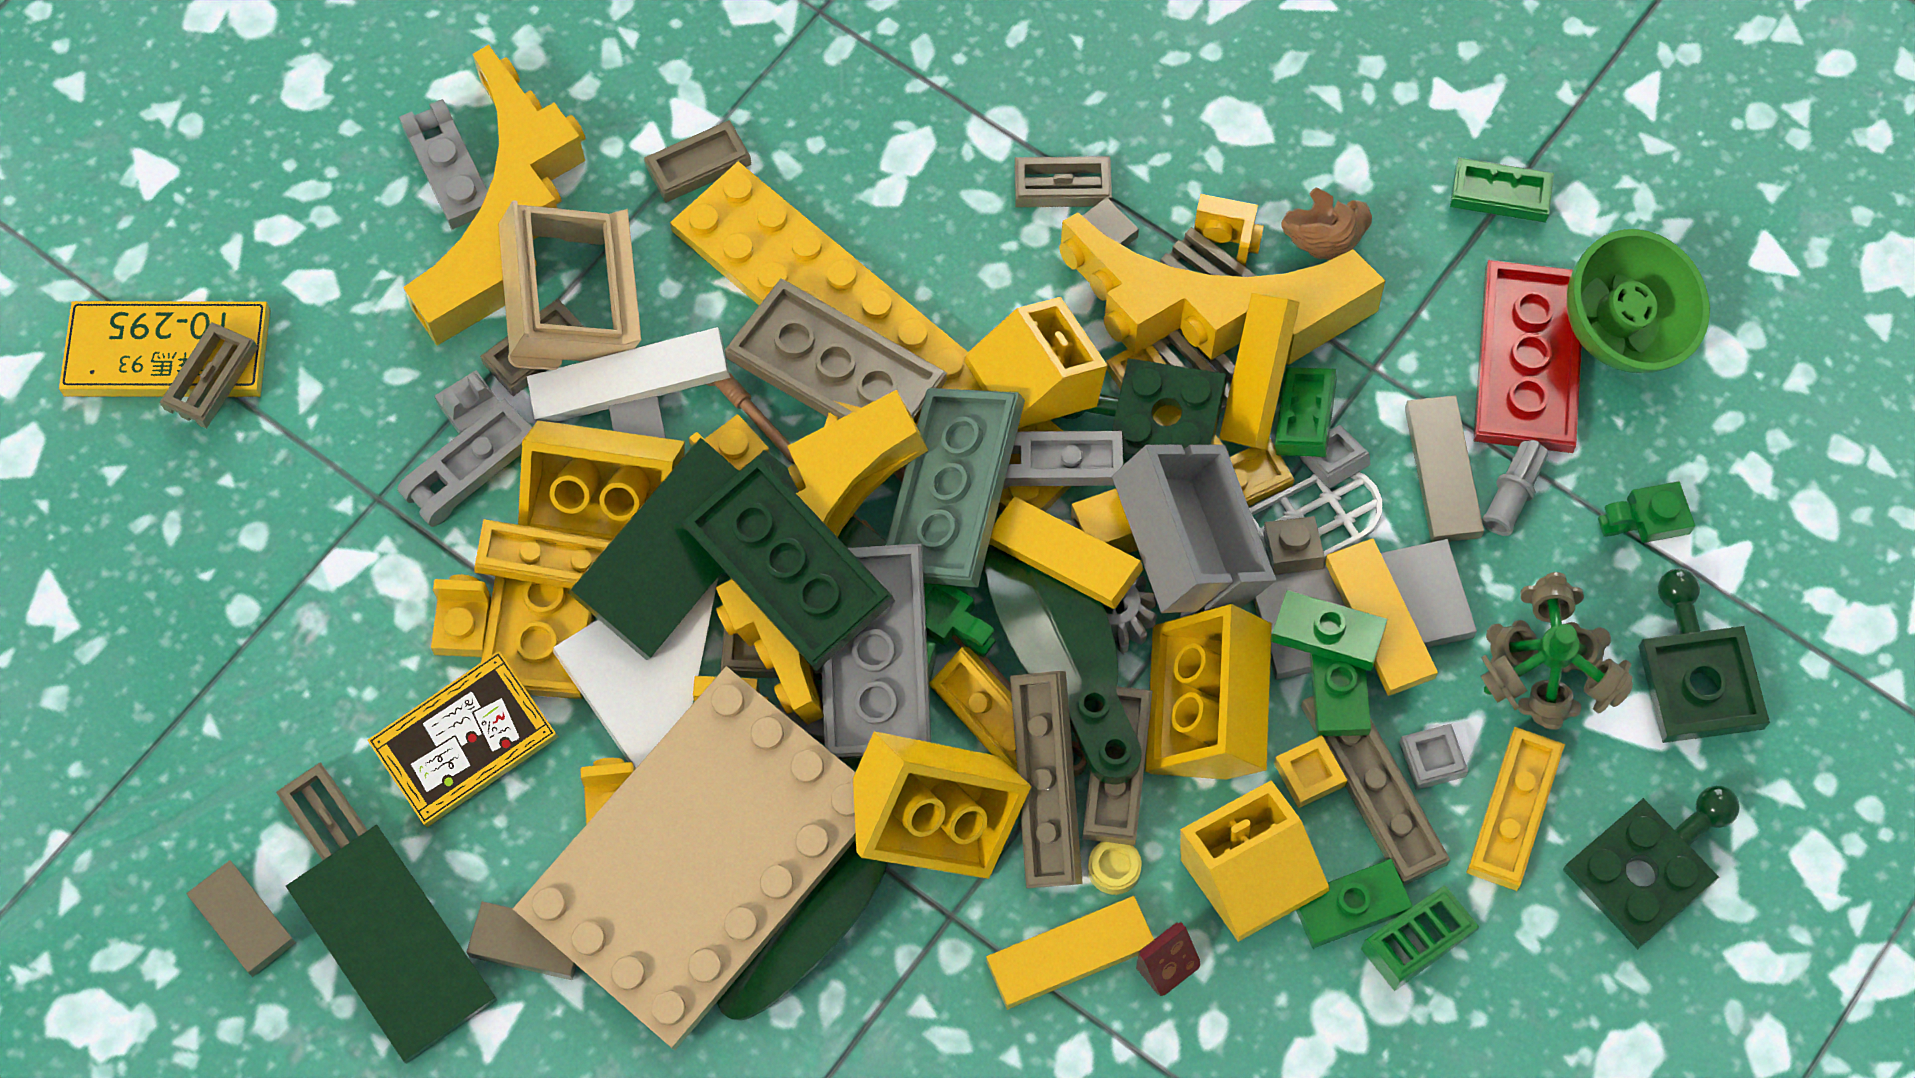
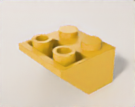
[964,297,1108,429]
[1180,780,1329,942]

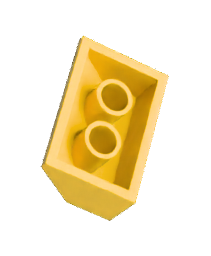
[518,420,685,541]
[1145,604,1272,780]
[853,731,1031,879]

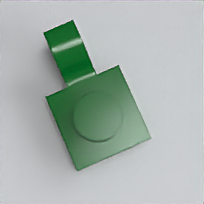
[1598,481,1695,543]
[924,583,996,658]

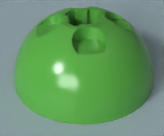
[1566,229,1710,373]

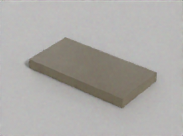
[725,278,947,423]

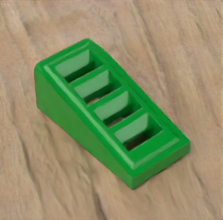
[1361,885,1479,991]

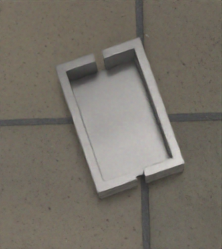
[1112,445,1277,613]

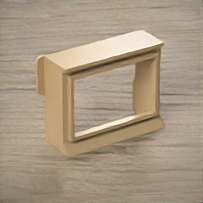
[498,200,641,370]

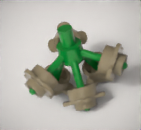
[1481,572,1633,729]

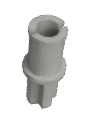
[1482,440,1548,536]

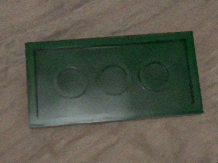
[567,438,739,660]
[681,455,895,671]
[286,824,497,1064]

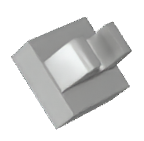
[434,370,500,434]

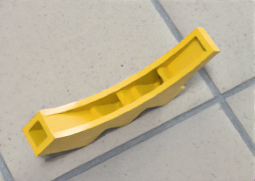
[403,45,586,346]
[1059,212,1385,365]
[716,390,929,725]

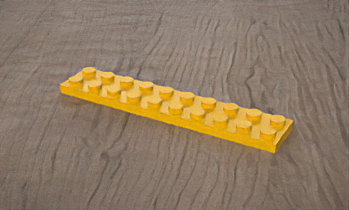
[670,161,1071,512]

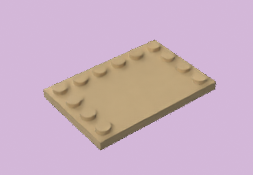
[513,666,856,1050]

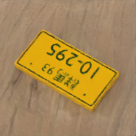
[59,301,270,397]

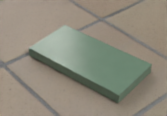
[885,388,1025,587]

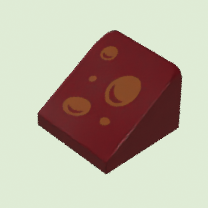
[1136,922,1200,996]

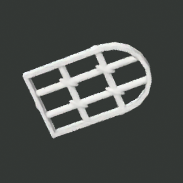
[1249,472,1382,558]

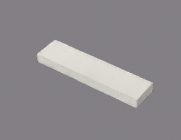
[527,327,730,423]

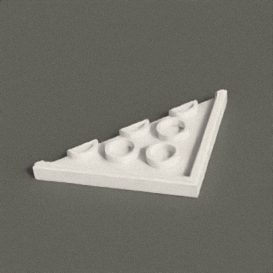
[553,578,718,769]

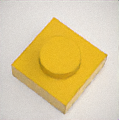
[1274,735,1347,808]

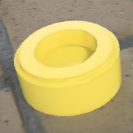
[1088,842,1142,895]

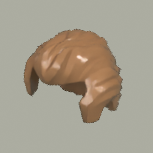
[1281,187,1372,260]

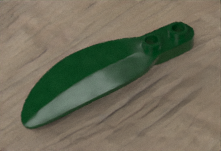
[984,544,1142,785]
[717,840,889,1021]

